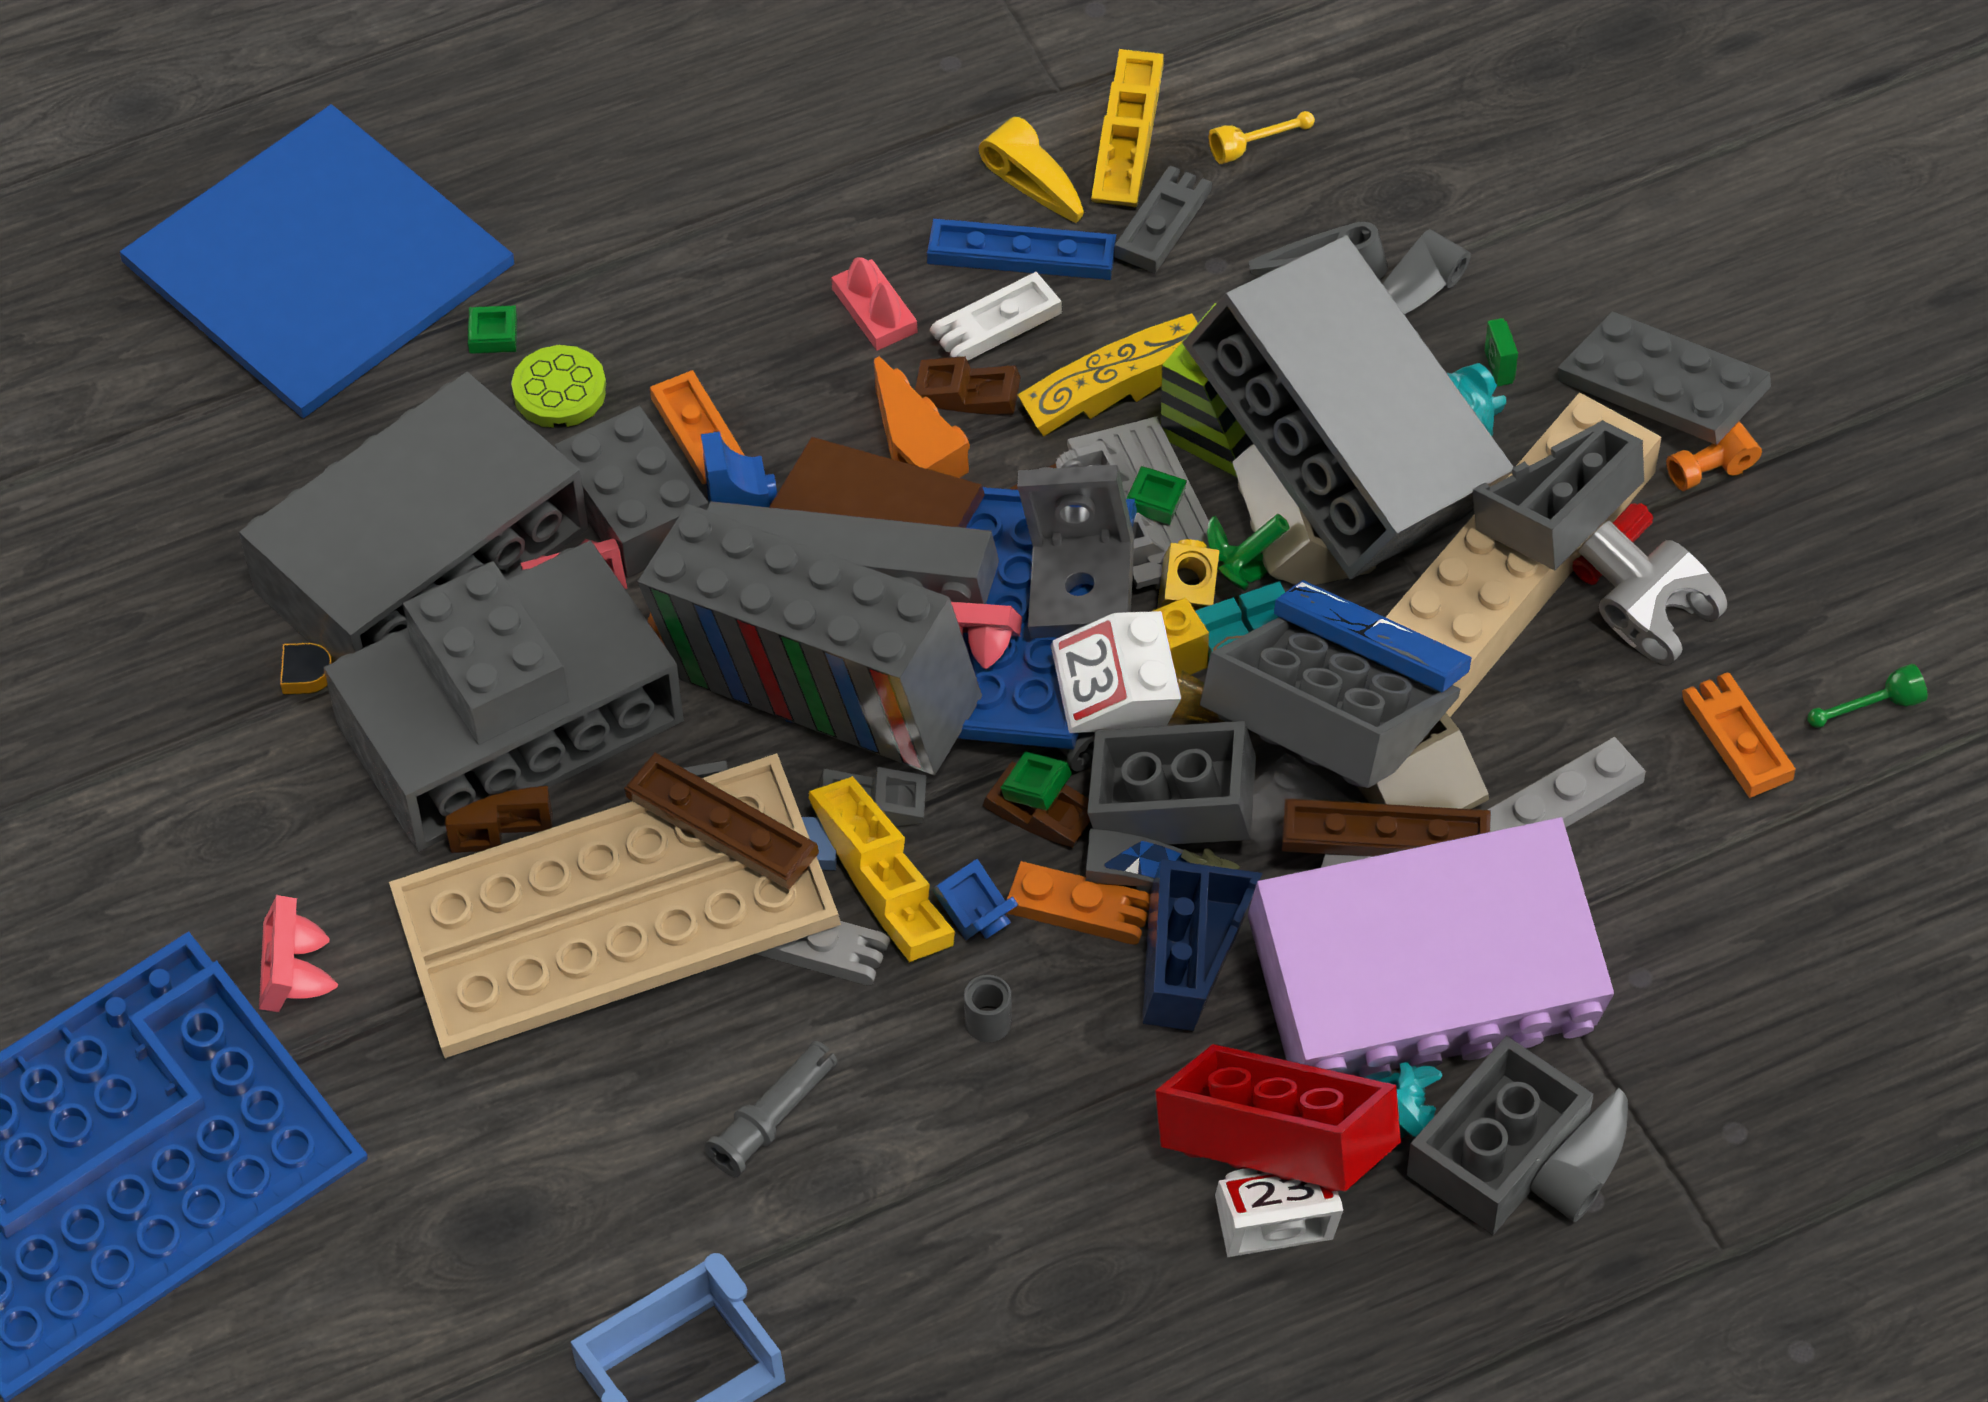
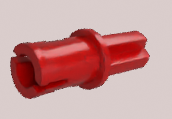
[1572,503,1654,585]

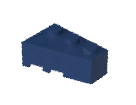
[1143,859,1263,1031]

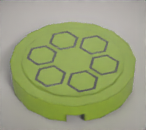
[511,345,606,428]

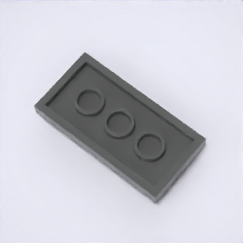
[1557,311,1771,445]

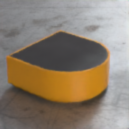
[280,643,332,694]

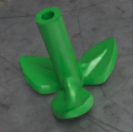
[1207,514,1290,591]

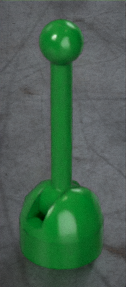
[1807,663,1928,728]

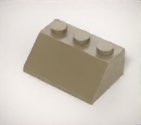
[1232,444,1376,585]

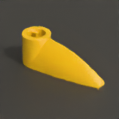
[979,116,1084,223]

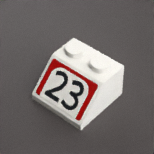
[1051,611,1181,733]
[1215,1168,1343,1257]

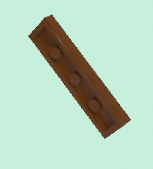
[624,752,819,890]
[1282,798,1491,857]

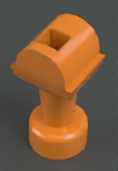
[1666,421,1762,491]

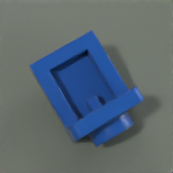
[931,859,1018,940]

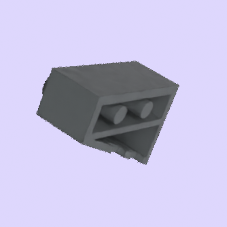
[1472,420,1644,571]

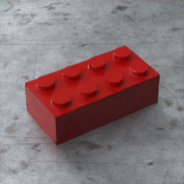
[1155,1044,1401,1191]

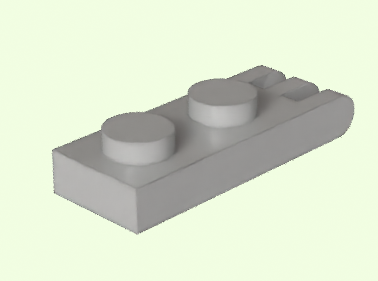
[756,921,890,985]

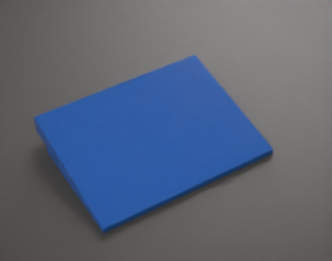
[0,931,368,1402]

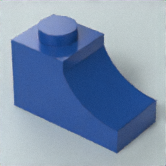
[701,431,777,507]

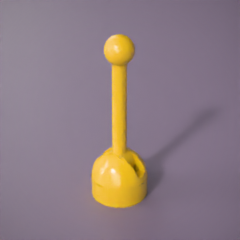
[1209,111,1315,164]

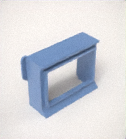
[570,1253,786,1402]

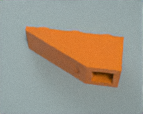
[874,356,970,478]

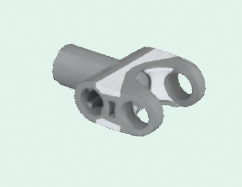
[1578,521,1727,665]

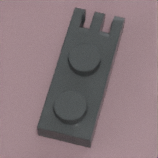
[1115,165,1212,273]

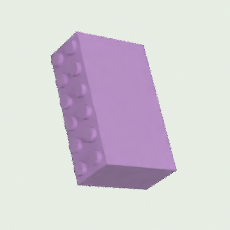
[1248,817,1614,1080]

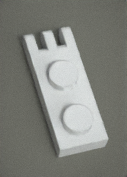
[930,272,1062,361]

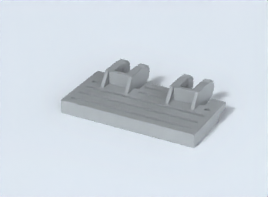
[1055,416,1224,590]

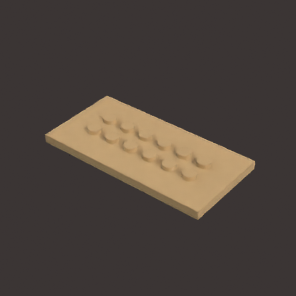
[389,753,841,1058]

